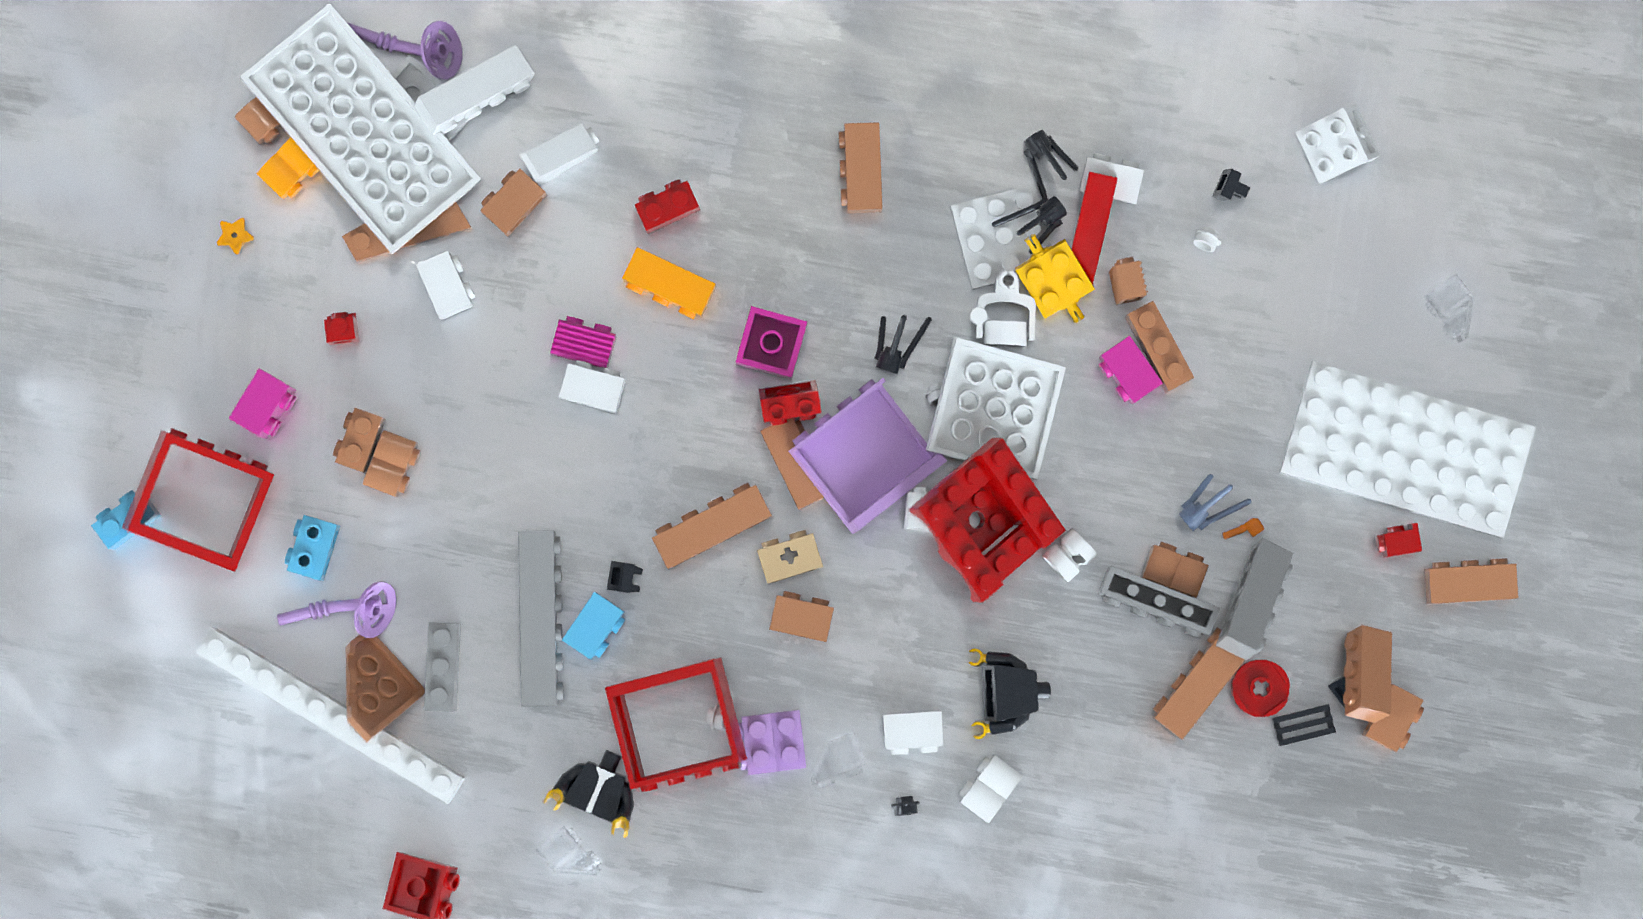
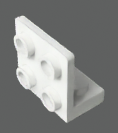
[1296,104,1380,183]

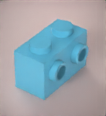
[91,490,161,550]
[284,515,341,581]
[562,592,626,660]

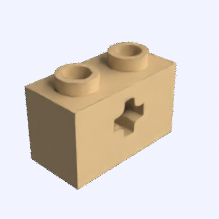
[757,530,823,584]

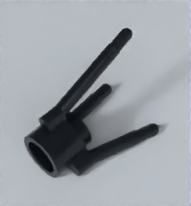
[1024,130,1079,200]
[992,196,1067,254]
[874,315,932,374]

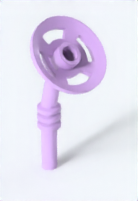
[348,21,462,79]
[277,581,396,638]

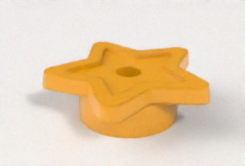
[217,218,254,255]

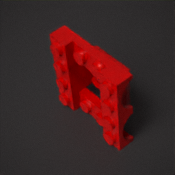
[908,438,1066,603]

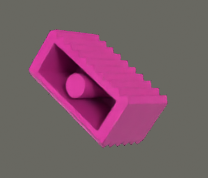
[550,316,616,368]

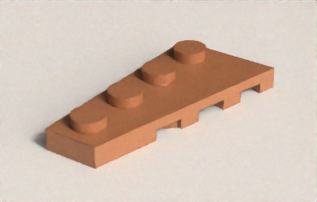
[342,202,472,262]

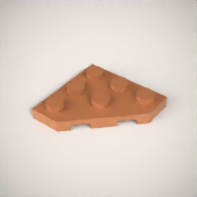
[345,634,425,743]

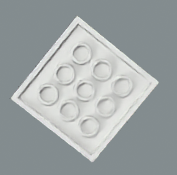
[926,337,1066,480]

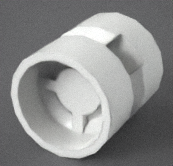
[1042,528,1097,583]

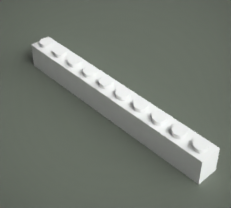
[197,628,465,804]

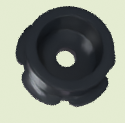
[891,796,920,816]

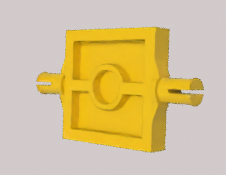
[1015,234,1095,323]

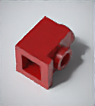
[324,312,360,346]
[1376,523,1422,558]

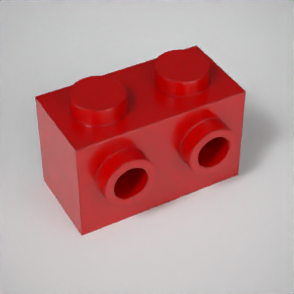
[634,179,700,234]

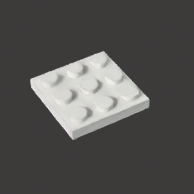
[950,184,1051,290]

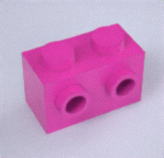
[1098,335,1163,405]

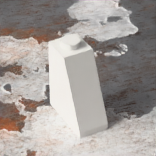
[520,123,600,186]

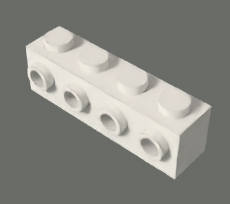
[414,45,535,135]

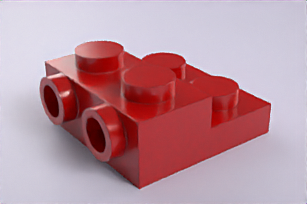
[759,380,822,425]
[382,852,460,919]

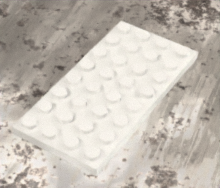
[240,3,481,254]
[1279,361,1536,539]

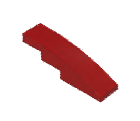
[1071,172,1118,284]

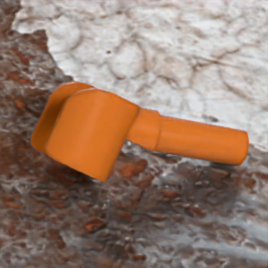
[1222,518,1264,540]

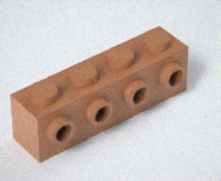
[652,483,772,570]
[1153,627,1245,740]

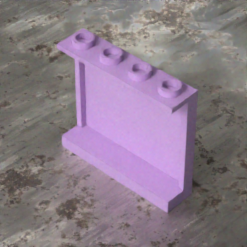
[788,378,947,534]

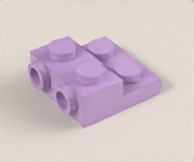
[738,710,806,775]

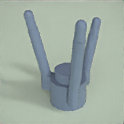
[1179,474,1252,531]

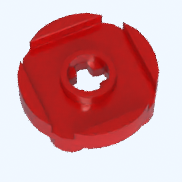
[1231,660,1290,717]

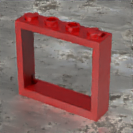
[122,428,274,572]
[605,657,747,792]

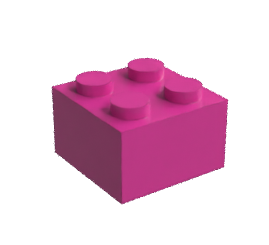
[736,306,807,380]
[229,368,297,440]

